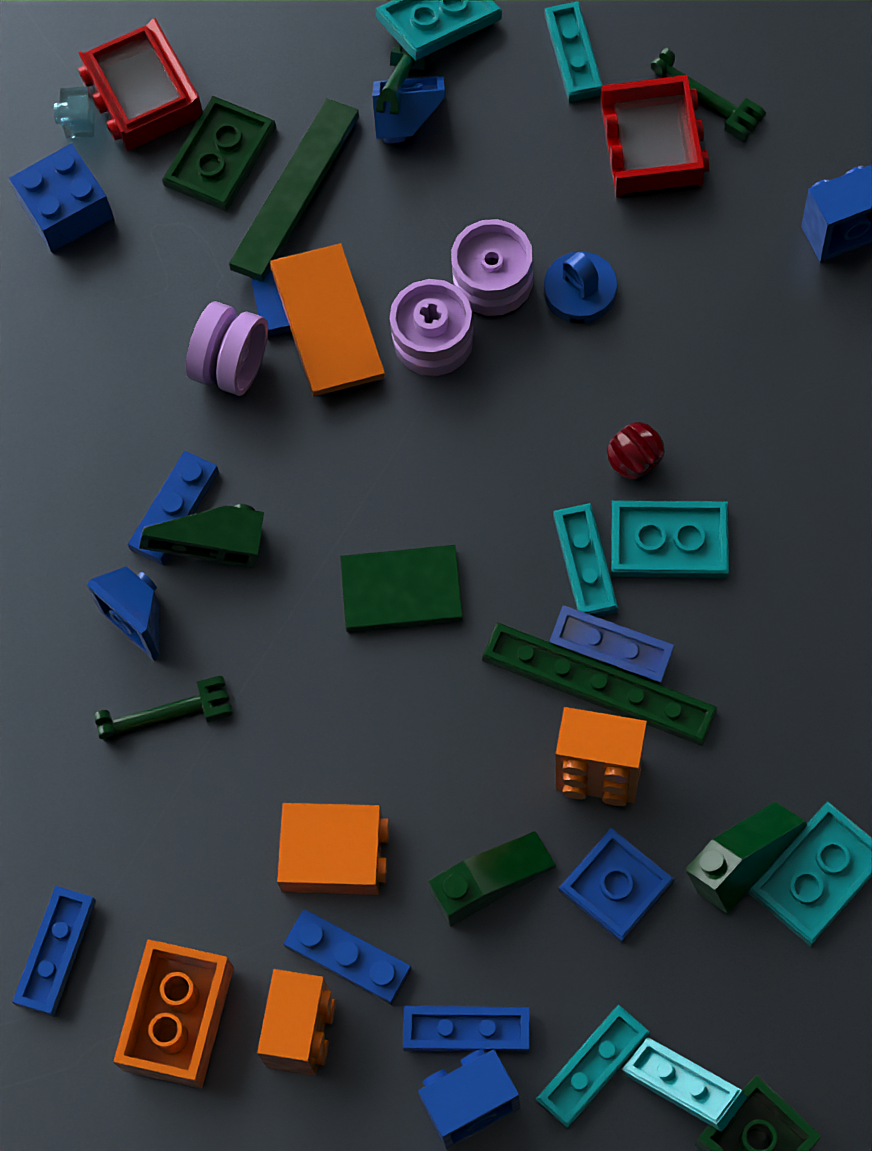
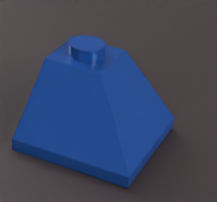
[372,76,445,143]
[86,566,160,661]

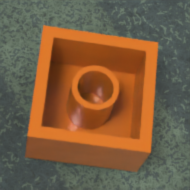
[257,969,336,1076]

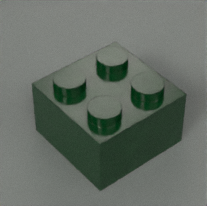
[695,1075,821,1151]

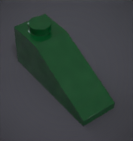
[139,504,264,568]
[685,802,807,914]
[428,831,556,927]

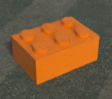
[555,707,647,806]
[113,939,234,1089]

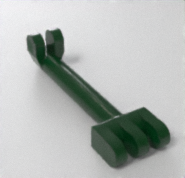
[376,46,430,115]
[651,48,766,141]
[93,676,233,739]

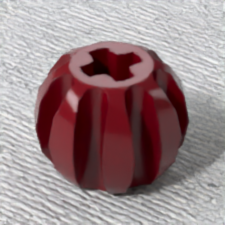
[607,422,665,479]

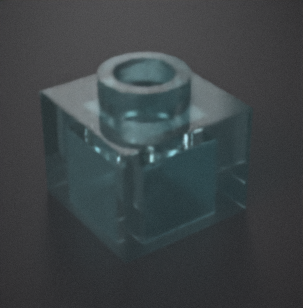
[54,87,95,138]

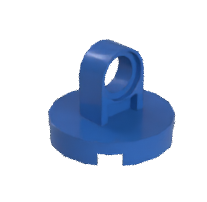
[544,251,617,323]

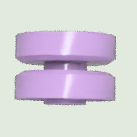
[451,219,533,316]
[389,279,474,376]
[186,301,268,396]

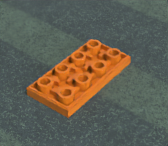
[270,243,385,397]

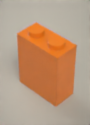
[277,803,389,895]

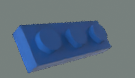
[128,450,219,565]
[550,605,675,683]
[12,886,96,1017]
[283,909,412,1005]
[403,1006,529,1052]

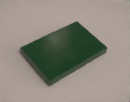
[162,96,276,212]
[340,545,463,632]

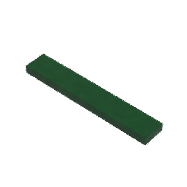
[229,98,359,282]
[482,622,718,746]

